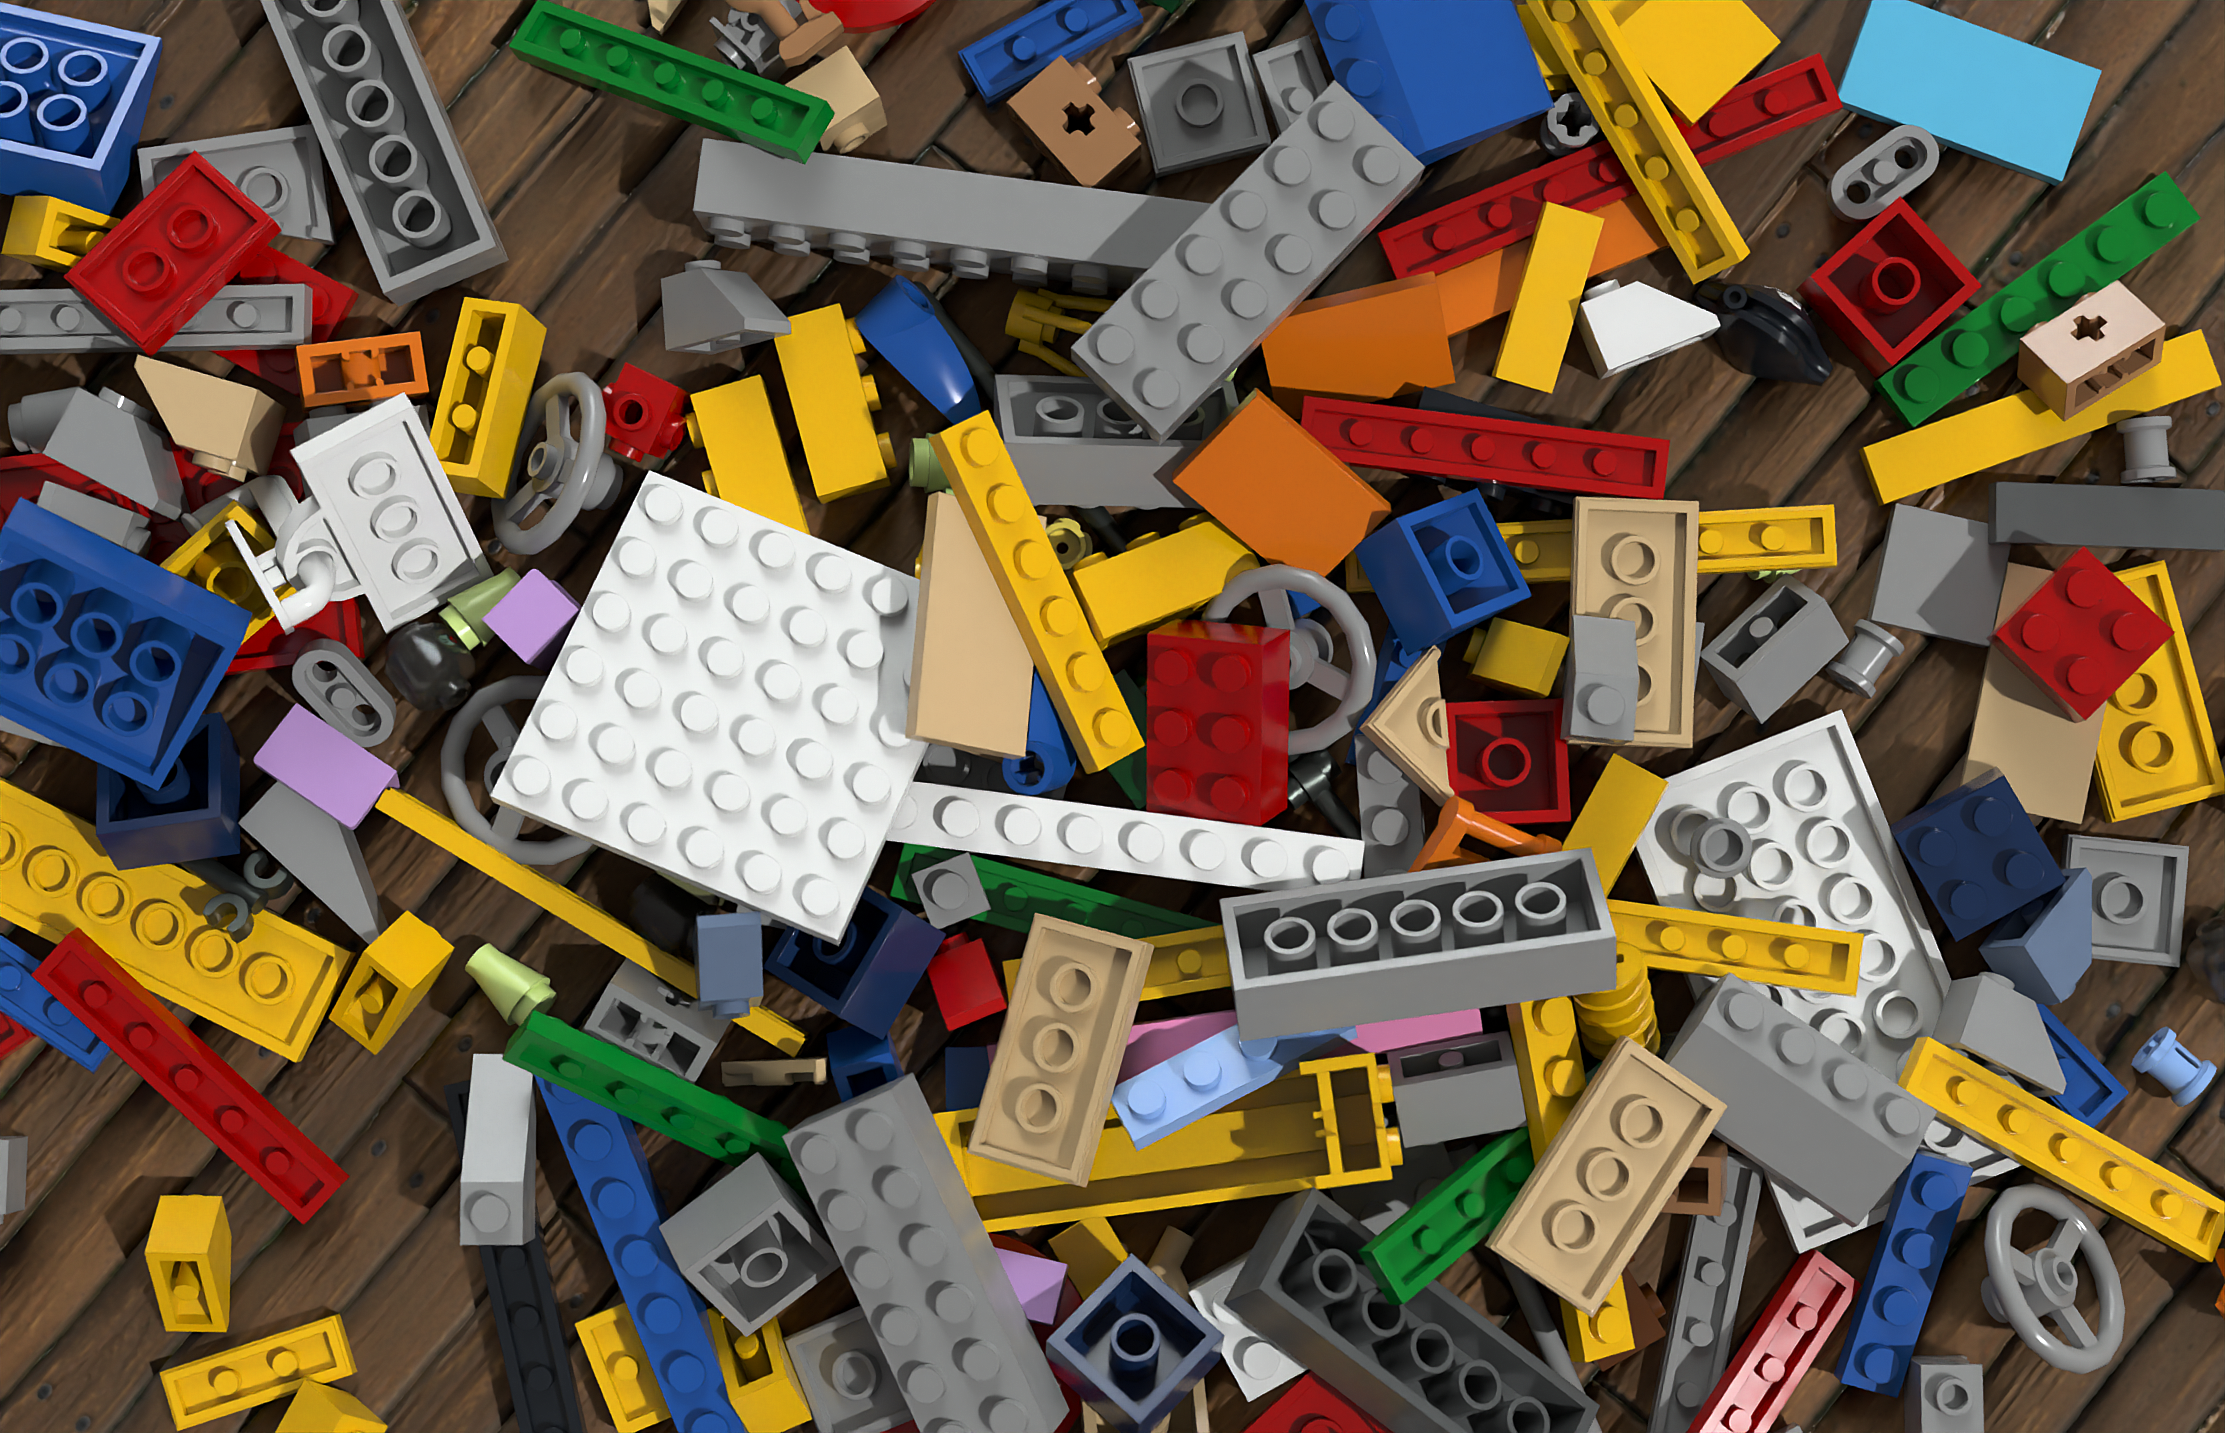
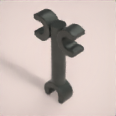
[177,850,294,943]

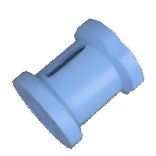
[2131,1026,2217,1107]

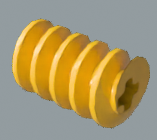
[1573,942,1661,1062]

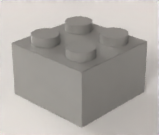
[659,1152,842,1337]

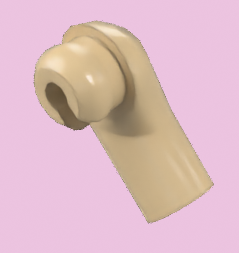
[1147,1225,1195,1308]

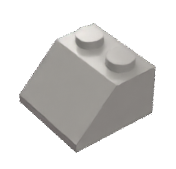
[43,386,191,524]

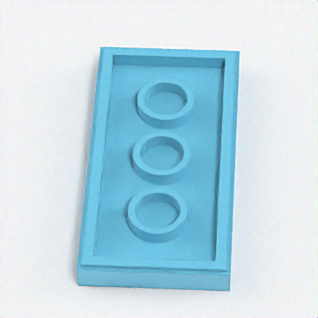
[1837,0,2102,186]

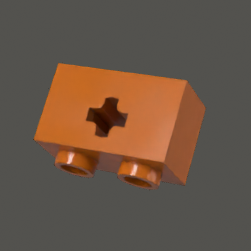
[294,331,429,413]

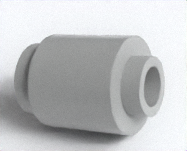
[8,386,98,454]

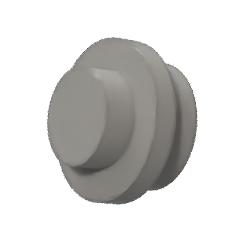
[1690,818,1752,879]

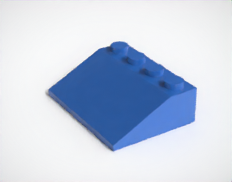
[1305,0,1555,166]
[0,2,163,216]
[0,497,252,791]

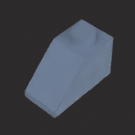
[1978,867,2092,1005]
[692,911,763,1020]

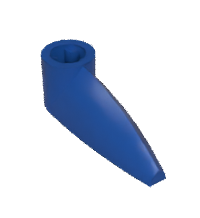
[854,275,982,425]
[1002,663,1076,796]

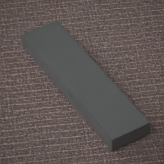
[1988,482,2225,552]

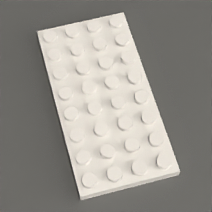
[1633,709,2023,1254]

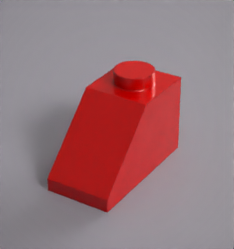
[927,932,1009,1031]

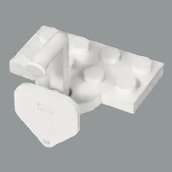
[181,392,494,635]

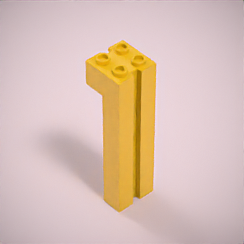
[932,1052,1403,1233]

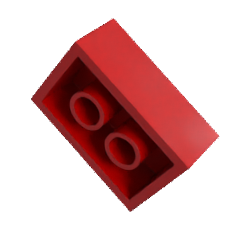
[1146,618,1290,826]

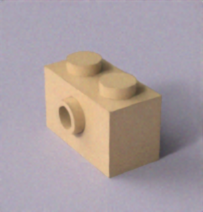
[785,45,888,156]

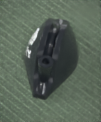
[1692,281,1833,386]

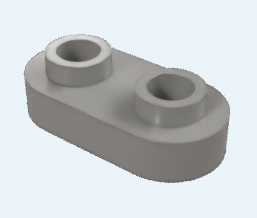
[1826,125,1939,224]
[292,639,396,747]

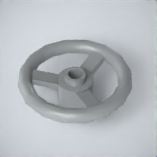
[491,372,623,555]
[1199,564,1377,755]
[440,675,593,865]
[1981,1182,2125,1375]

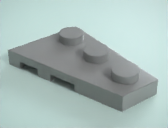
[137,124,337,246]

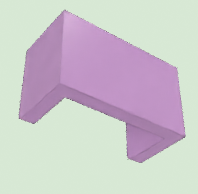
[482,569,582,672]

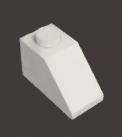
[1575,279,1721,380]

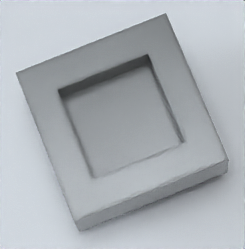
[911,852,991,929]

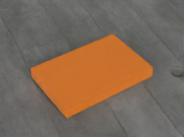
[1261,271,1456,420]
[1172,388,1392,577]

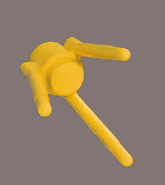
[1005,288,1116,377]

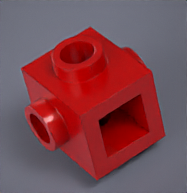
[602,362,692,463]

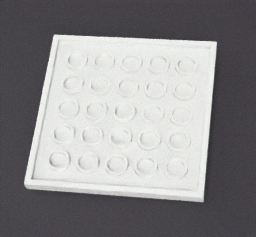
[490,470,929,946]

